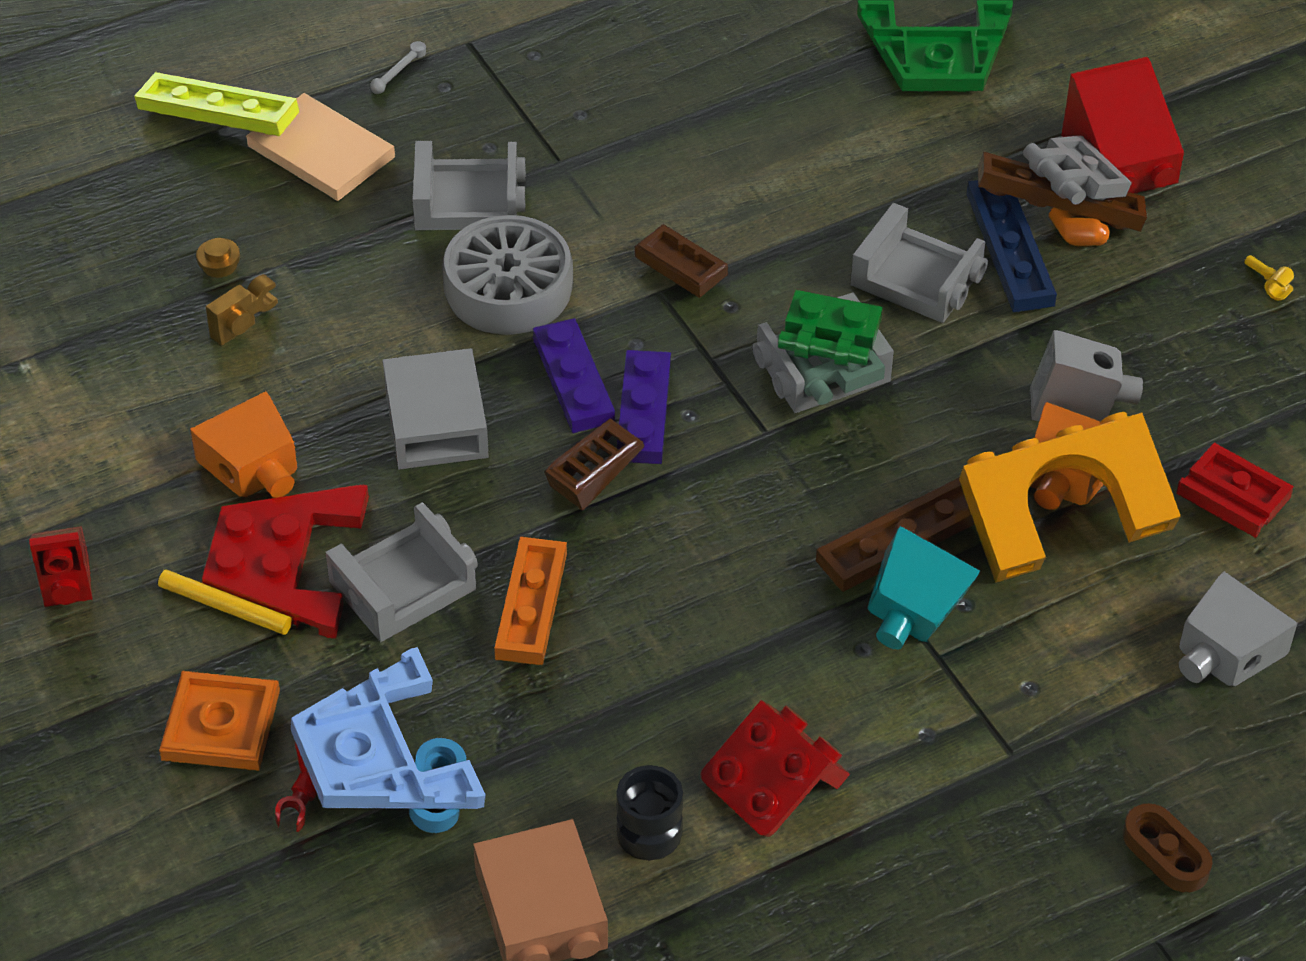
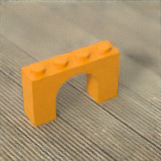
[959,412,1181,583]

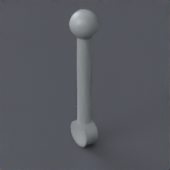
[370,41,426,94]

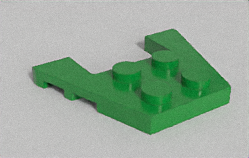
[857,0,1013,92]

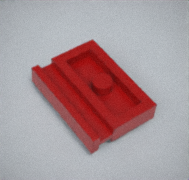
[1176,442,1294,538]

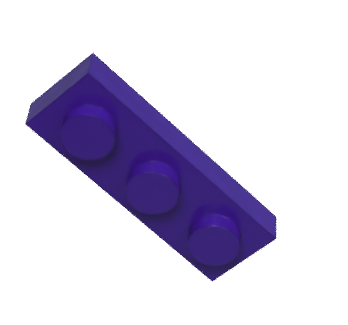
[533,318,615,433]
[617,350,671,464]

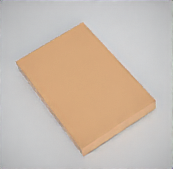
[246,93,395,201]

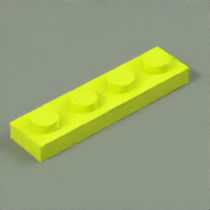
[134,72,300,136]

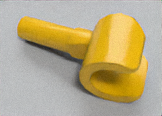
[1245,255,1294,301]

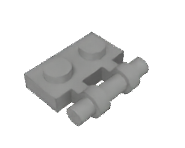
[1023,136,1132,205]

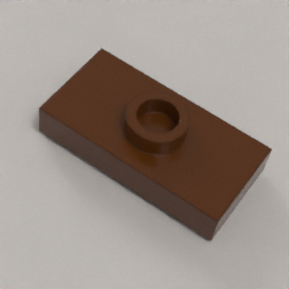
[635,224,728,298]

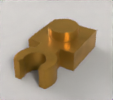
[205,274,278,346]

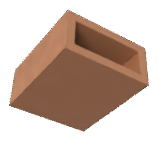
[473,819,608,961]

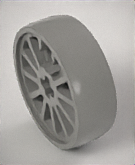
[442,215,573,335]

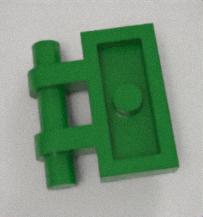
[778,290,883,367]

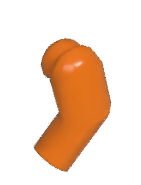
[1049,207,1110,246]

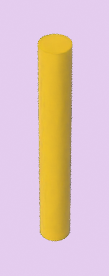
[158,569,292,635]

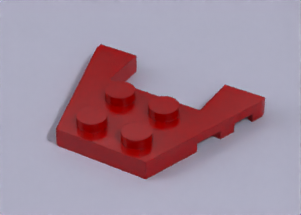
[202,485,369,639]

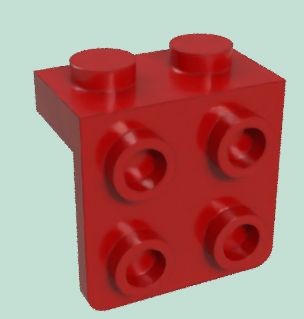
[701,700,850,837]

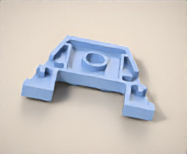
[291,647,485,809]

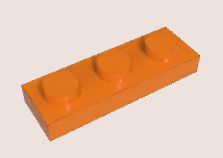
[494,537,567,665]

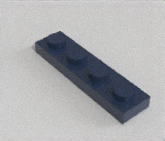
[966,180,1057,312]

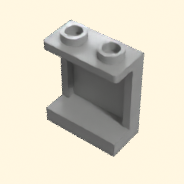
[413,141,526,230]
[851,203,988,323]
[753,292,894,413]
[326,502,478,643]

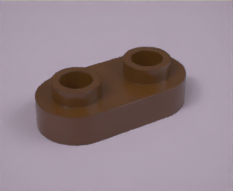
[1123,803,1212,892]

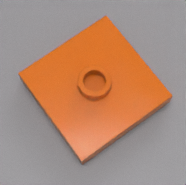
[159,671,280,771]

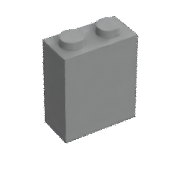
[383,348,489,470]

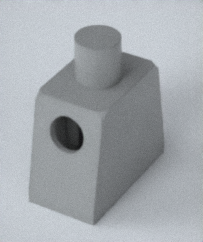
[1030,330,1143,421]
[1179,571,1297,686]

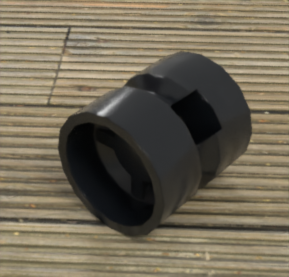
[616,765,683,861]

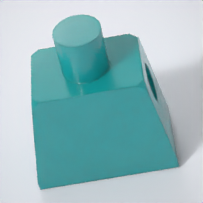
[867,526,980,650]

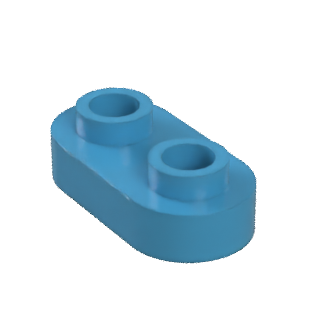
[409,738,466,833]

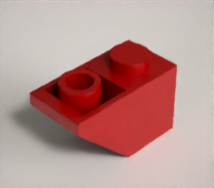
[29,526,93,607]

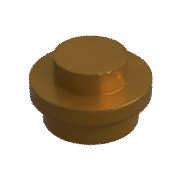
[196,238,240,278]

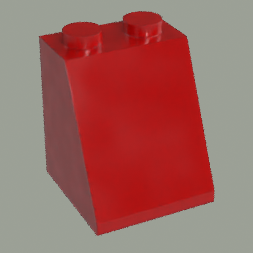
[1061,57,1184,193]

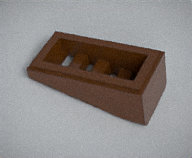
[544,418,645,510]

